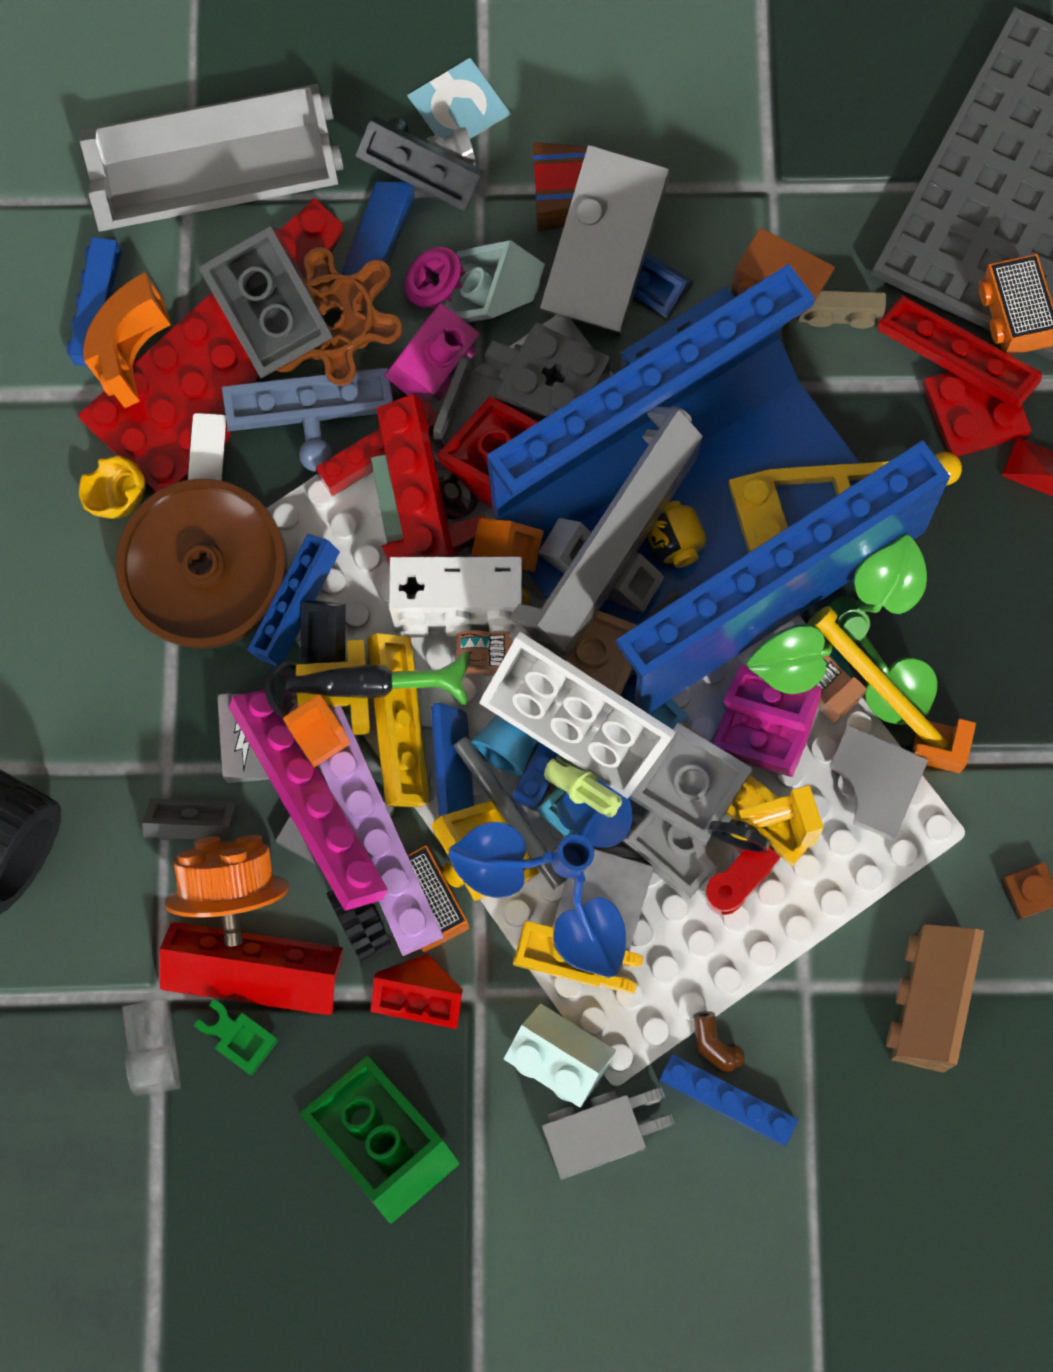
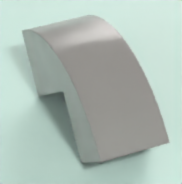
[538,518,664,613]

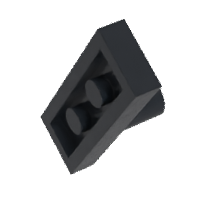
[355,116,484,211]

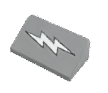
[218,693,269,784]

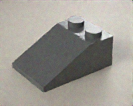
[198,225,334,378]

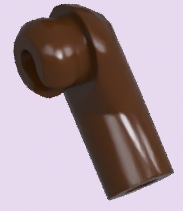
[693,1011,745,1072]

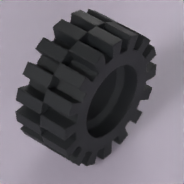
[326,890,394,964]

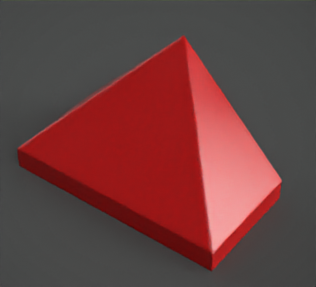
[1001,437,1053,497]
[370,954,463,1029]

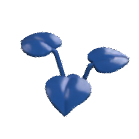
[448,779,632,978]

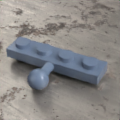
[222,368,393,472]

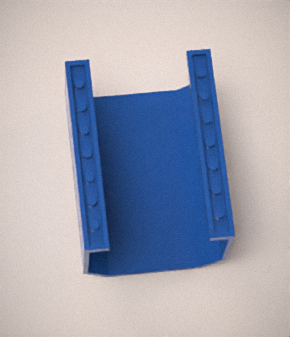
[487,264,950,714]

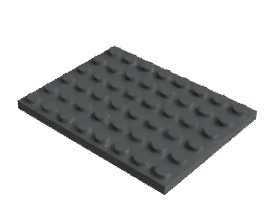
[871,7,1053,361]

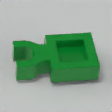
[193,999,279,1076]

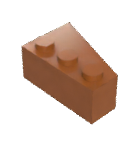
[731,227,835,327]

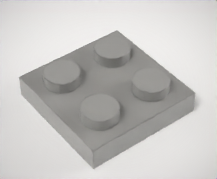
[630,722,753,845]

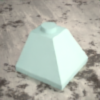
[441,240,545,323]

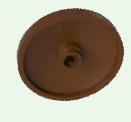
[116,479,287,649]

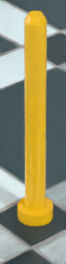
[807,606,949,750]

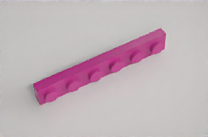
[228,689,388,911]

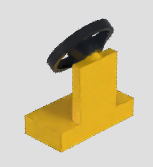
[265,640,370,735]
[708,785,824,853]

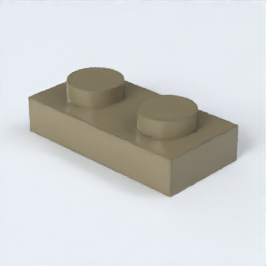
[798,291,886,329]

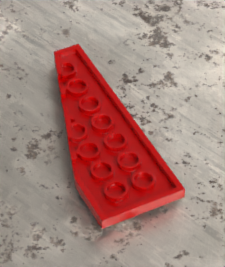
[77,198,344,493]

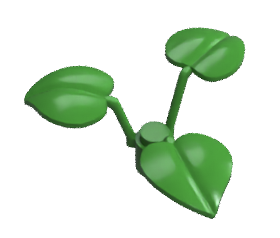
[746,533,937,725]

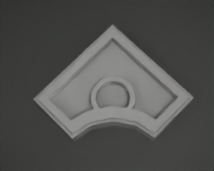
[829,725,928,841]
[621,811,718,901]

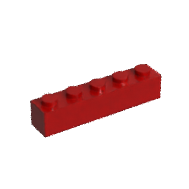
[315,400,438,497]

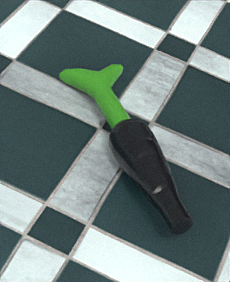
[285,651,470,705]

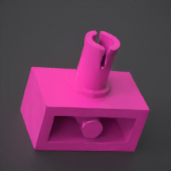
[384,303,480,402]

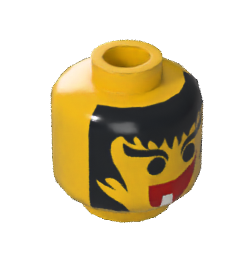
[646,501,707,568]

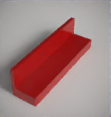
[160,922,343,1015]

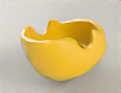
[78,455,146,519]

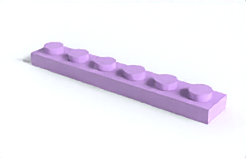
[319,706,444,956]

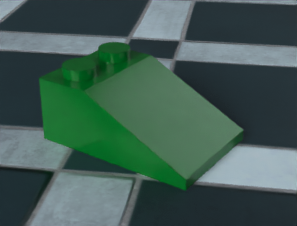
[299,1055,460,1224]

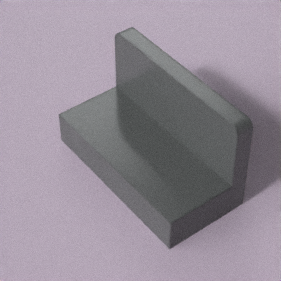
[433,357,502,450]

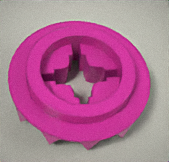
[404,247,466,310]

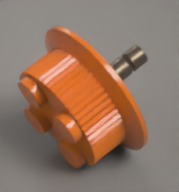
[164,835,289,946]

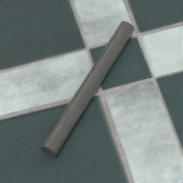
[453,736,567,890]

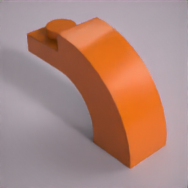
[83,272,171,408]

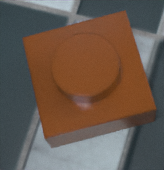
[1002,862,1053,921]

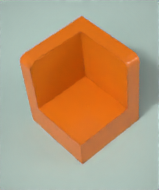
[471,518,544,572]
[283,694,351,768]
[911,719,976,774]

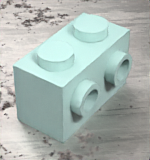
[504,1003,616,1107]

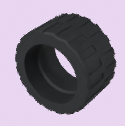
[0,769,61,915]

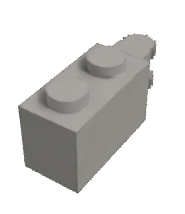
[542,1087,675,1180]

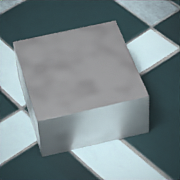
[553,849,654,952]

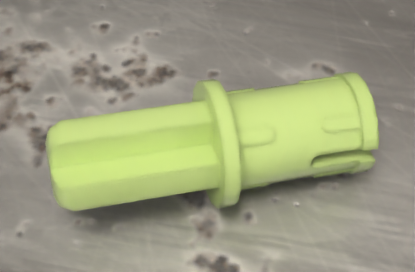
[544,756,622,817]

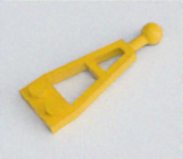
[728,452,962,553]

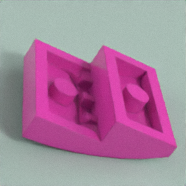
[711,664,821,777]

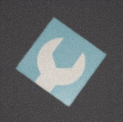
[407,58,511,139]

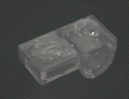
[122,999,181,1097]

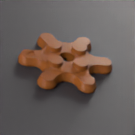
[276,247,403,386]

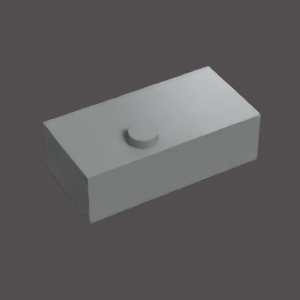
[540,145,670,335]

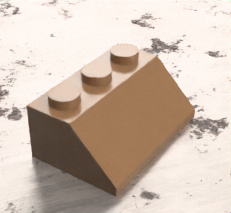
[886,924,984,1073]

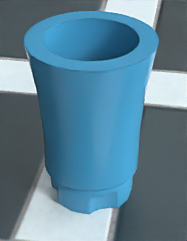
[471,714,538,777]

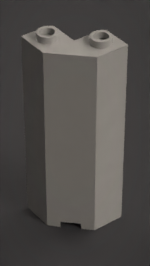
[80,83,344,232]
[508,405,703,661]

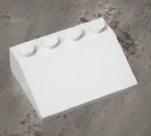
[479,632,676,799]

